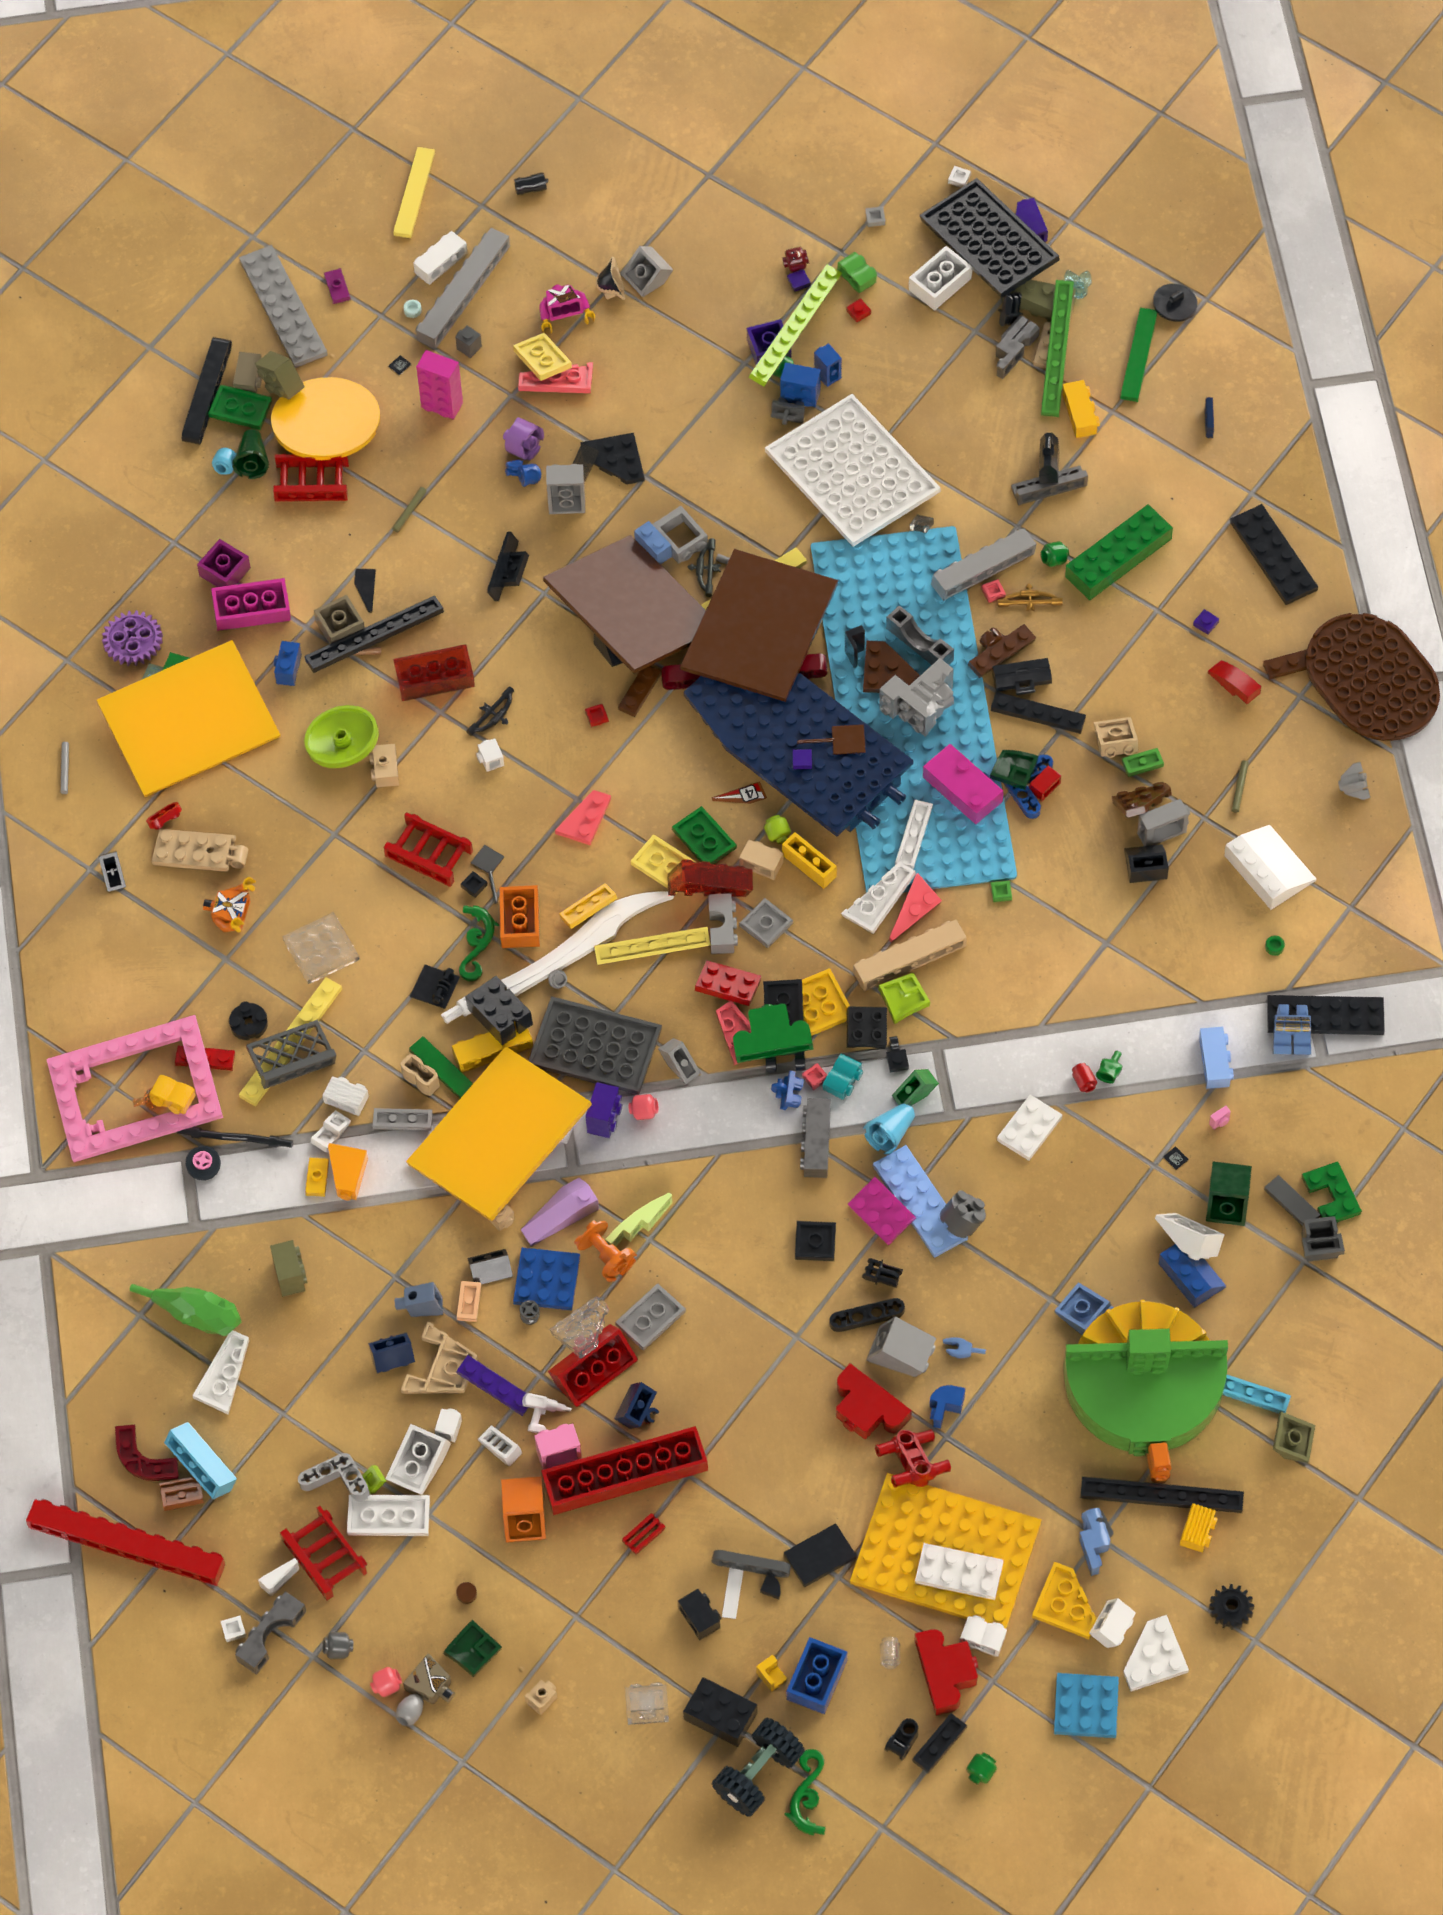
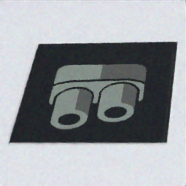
[388,355,412,375]
[1163,1146,1189,1170]

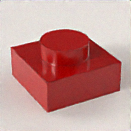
[846,298,871,323]

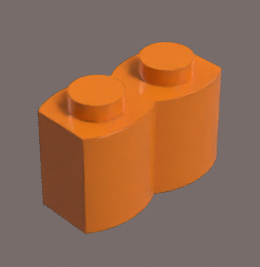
[1147,1442,1172,1483]

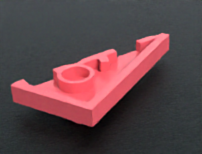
[889,873,942,943]

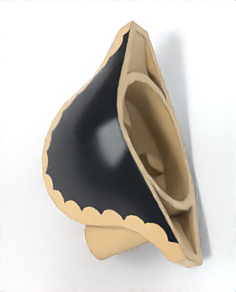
[596,256,625,300]

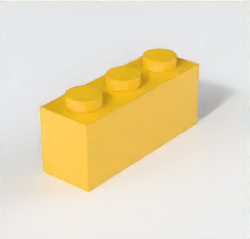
[1062,380,1100,438]
[782,832,837,889]

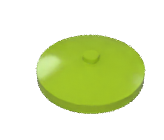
[304,705,379,768]

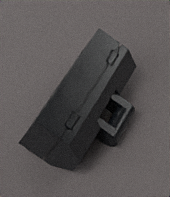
[1039,433,1060,484]
[992,658,1052,695]

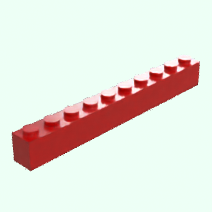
[26,1499,225,1586]

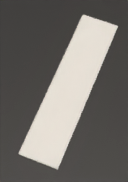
[722,1568,744,1619]

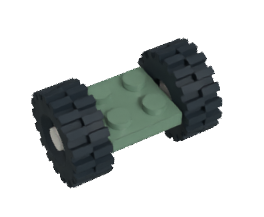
[711,1718,805,1817]

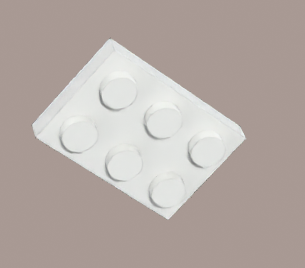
[997,1095,1062,1161]

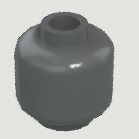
[322,1632,354,1659]

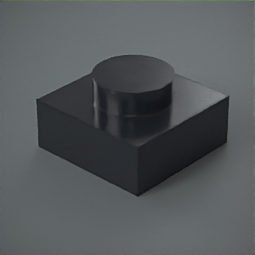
[461,871,488,898]

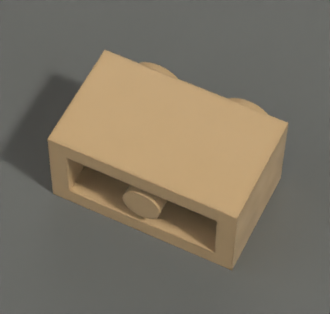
[739,840,783,880]

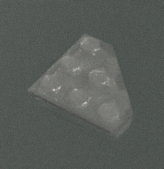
[549,1296,609,1358]

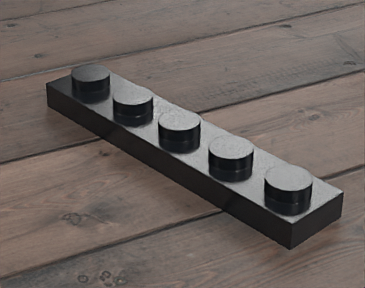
[991,692,1086,734]

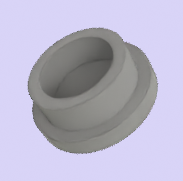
[548,969,567,989]

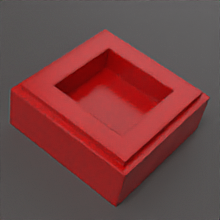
[585,703,609,727]

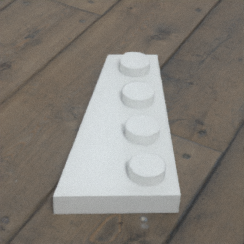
[193,1330,249,1414]

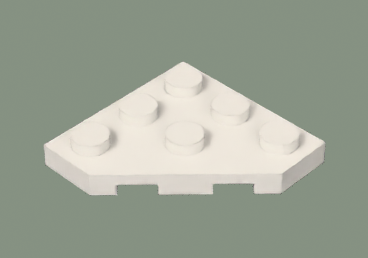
[1123,1615,1189,1692]

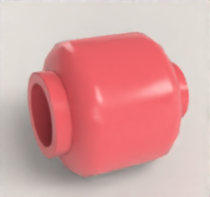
[629,1094,659,1120]
[370,1667,402,1697]

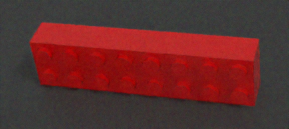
[541,1426,708,1515]

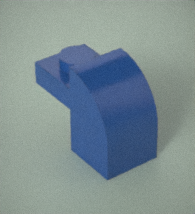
[930,1385,966,1429]

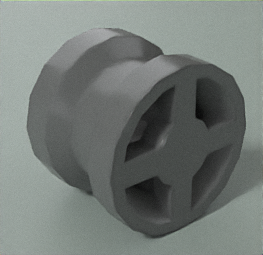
[519,1300,540,1325]

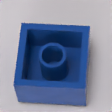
[780,362,821,407]

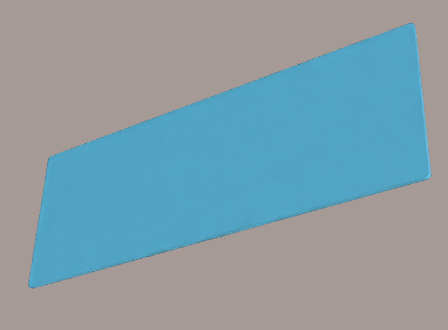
[811,526,1017,893]

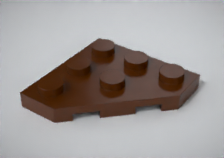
[863,640,920,693]
[1112,782,1172,818]

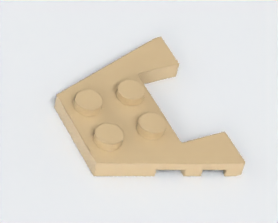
[401,1322,478,1394]

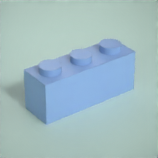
[1199,1027,1234,1089]

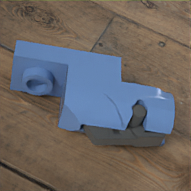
[1079,1508,1114,1576]

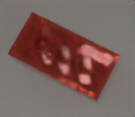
[393,644,475,701]

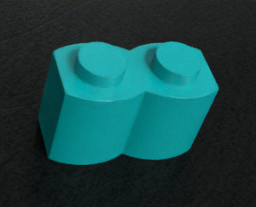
[823,1053,863,1100]

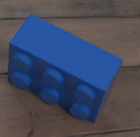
[786,1637,848,1715]

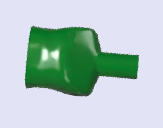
[1096,1050,1123,1084]

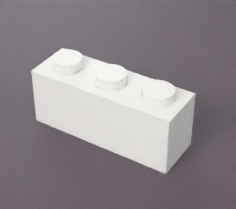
[413,231,468,285]

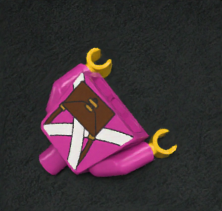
[539,285,595,333]

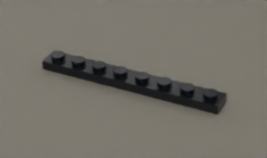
[304,595,444,673]
[1080,1477,1244,1513]

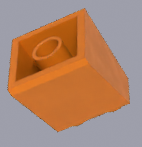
[501,1476,546,1542]

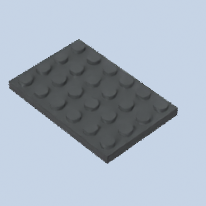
[528,996,662,1095]

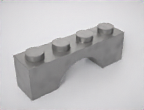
[886,605,954,665]
[235,1591,306,1675]

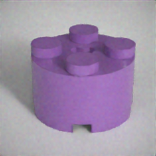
[503,417,544,460]

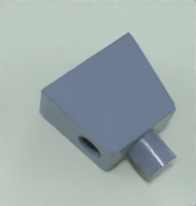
[395,1282,443,1317]

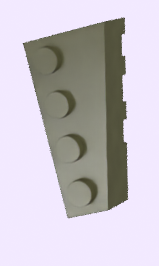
[1001,280,1076,323]

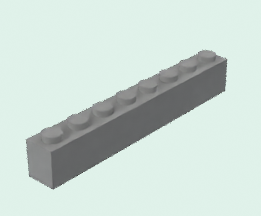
[416,228,510,349]

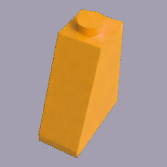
[328,1143,368,1200]

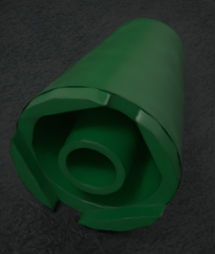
[232,429,269,479]

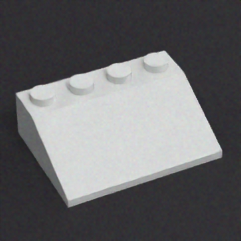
[1224,825,1316,910]

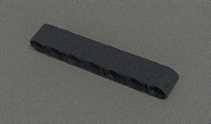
[182,337,232,444]

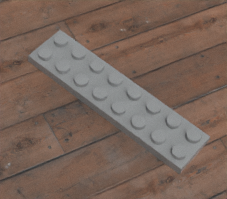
[239,245,328,368]

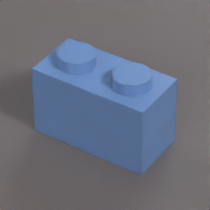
[634,521,672,565]

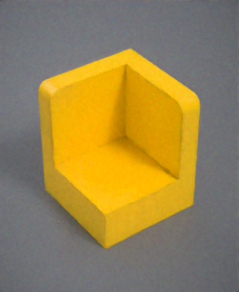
[756,1654,787,1692]

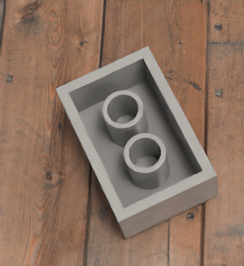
[546,464,586,514]

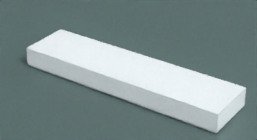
[895,800,933,870]

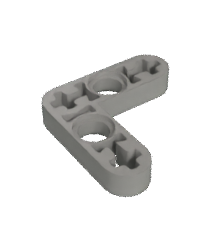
[298,1453,370,1501]

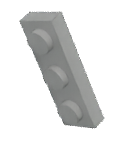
[373,1108,433,1131]

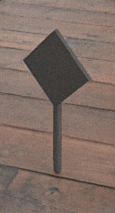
[471,845,504,904]

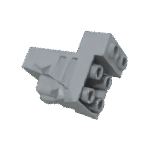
[879,658,954,737]

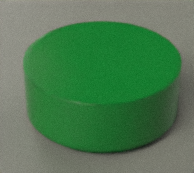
[1265,936,1285,956]

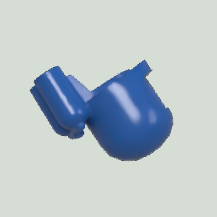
[505,460,541,487]

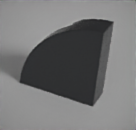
[760,1573,781,1600]

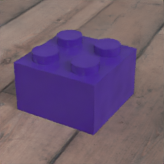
[746,319,792,365]
[586,1082,623,1138]

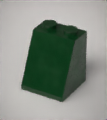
[1206,1161,1252,1226]

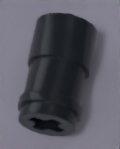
[514,172,549,195]

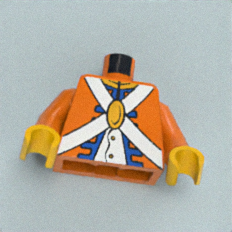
[203,877,256,933]

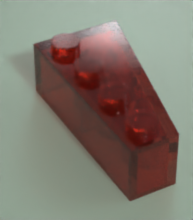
[667,859,753,897]

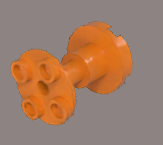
[574,1220,637,1282]

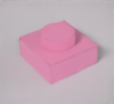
[1209,1106,1231,1129]

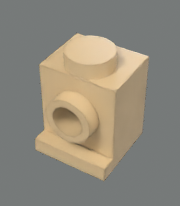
[525,1680,557,1715]

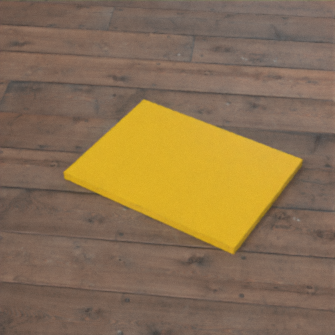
[96,640,281,798]
[406,1046,592,1221]

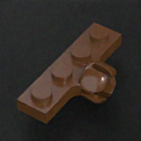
[968,624,1036,678]

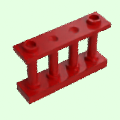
[273,454,349,502]
[384,812,473,887]
[280,1506,367,1601]

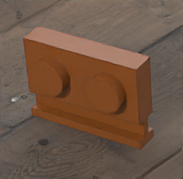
[159,1477,204,1511]

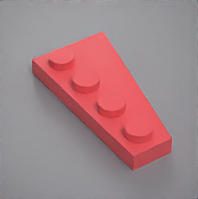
[518,362,593,393]

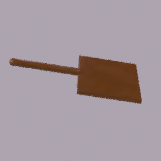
[797,724,866,755]

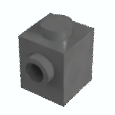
[455,326,482,358]

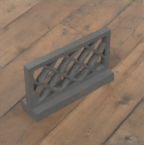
[246,1020,337,1089]

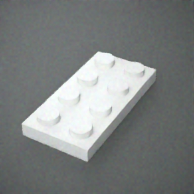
[347,1495,430,1536]
[915,1543,1004,1600]

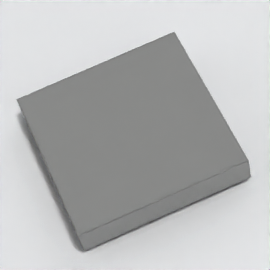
[739,898,793,948]

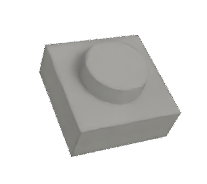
[865,207,885,227]

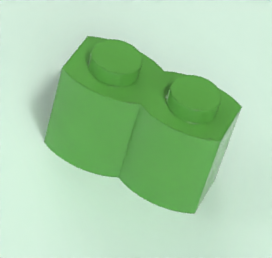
[837,252,877,293]

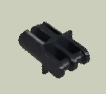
[998,292,1023,326]
[862,1258,903,1288]

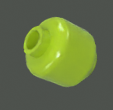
[764,815,791,844]

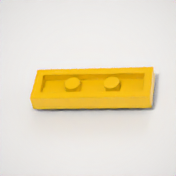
[559,883,617,929]

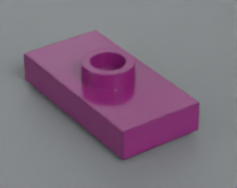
[324,268,351,304]

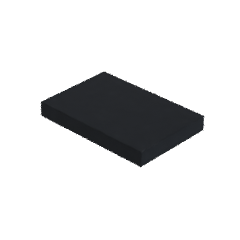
[784,1523,857,1588]

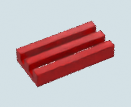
[622,1513,666,1555]

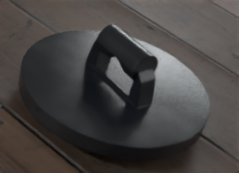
[1153,284,1198,322]

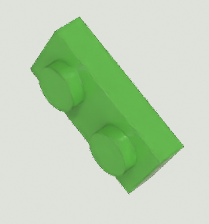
[1122,748,1164,777]

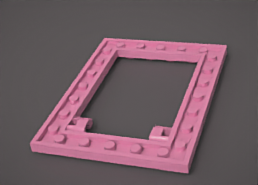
[46,1015,224,1162]

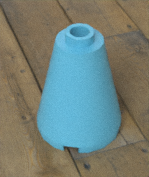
[863,1104,915,1155]

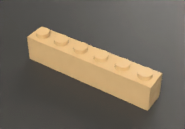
[853,919,967,992]

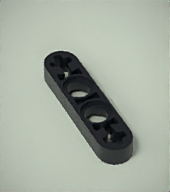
[829,1298,905,1332]

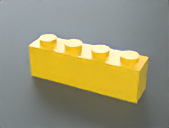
[452,1021,533,1073]

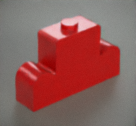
[836,1363,912,1439]
[914,1629,978,1716]

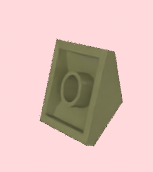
[1273,1412,1316,1463]

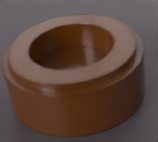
[456,1582,477,1604]

